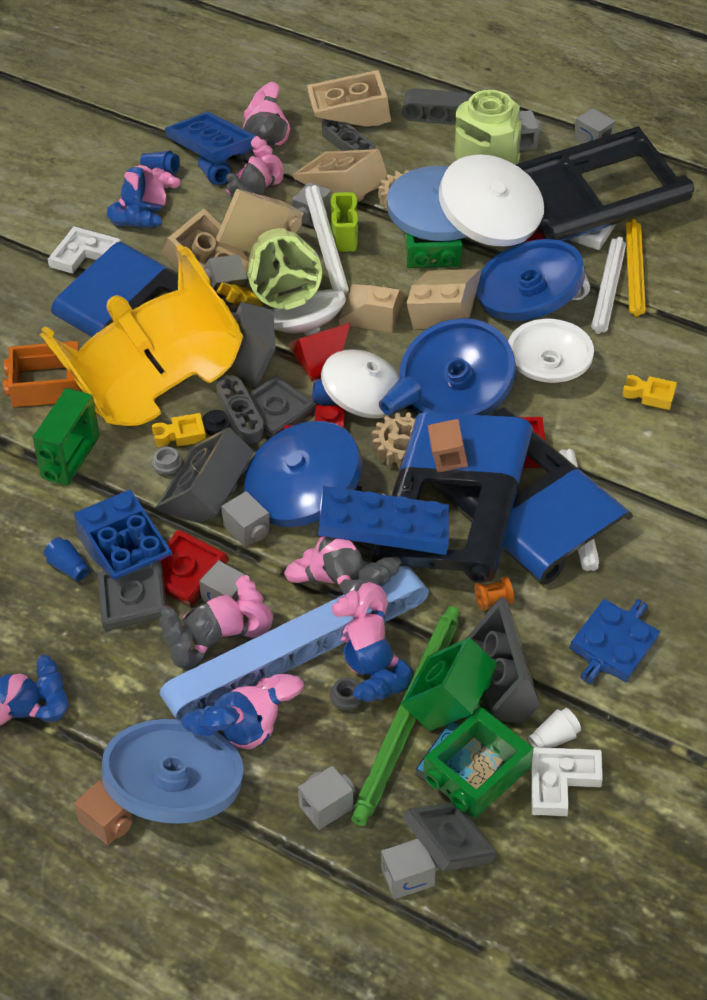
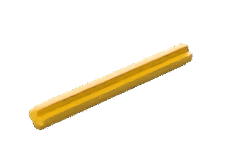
[625,219,646,317]

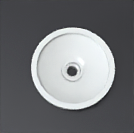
[272,289,346,335]
[508,319,594,383]
[321,350,400,418]

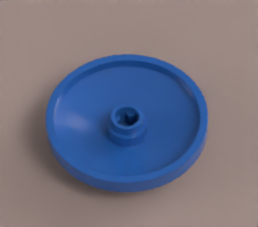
[476,239,586,321]
[400,318,516,415]
[244,421,362,527]

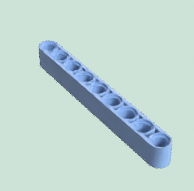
[160,566,429,720]

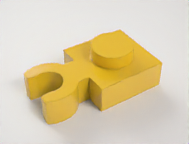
[216,282,264,307]
[622,375,677,410]
[152,413,206,447]

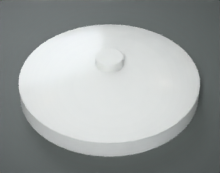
[439,154,544,246]

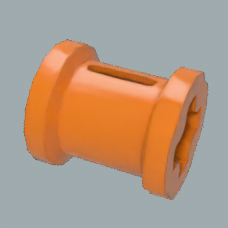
[474,576,514,611]

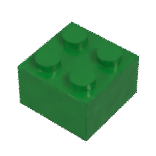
[401,637,497,731]

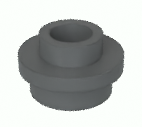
[330,678,363,710]

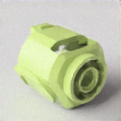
[454,90,522,164]
[247,228,322,310]

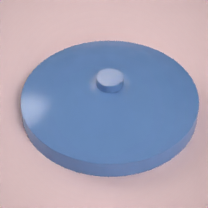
[387,166,468,241]
[101,719,243,824]

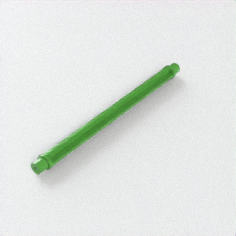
[351,606,461,826]

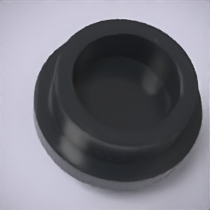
[202,410,231,436]

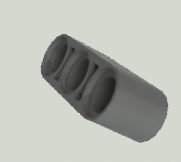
[402,88,472,125]

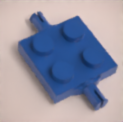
[569,599,661,684]

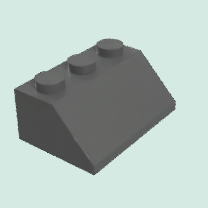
[155,427,254,523]
[467,597,540,724]

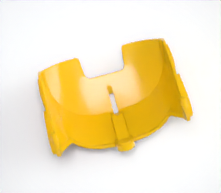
[40,244,243,426]

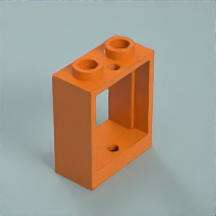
[3,341,82,407]

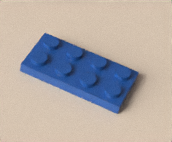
[165,111,256,163]
[318,485,449,555]

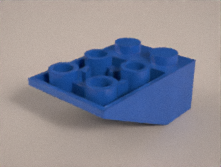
[74,489,172,580]

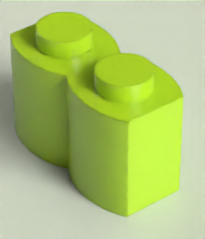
[331,192,358,252]

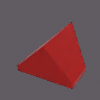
[289,322,351,382]

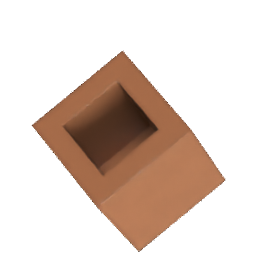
[428,419,468,473]
[74,780,133,846]

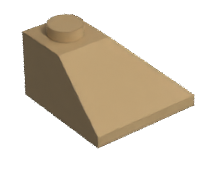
[339,284,405,333]

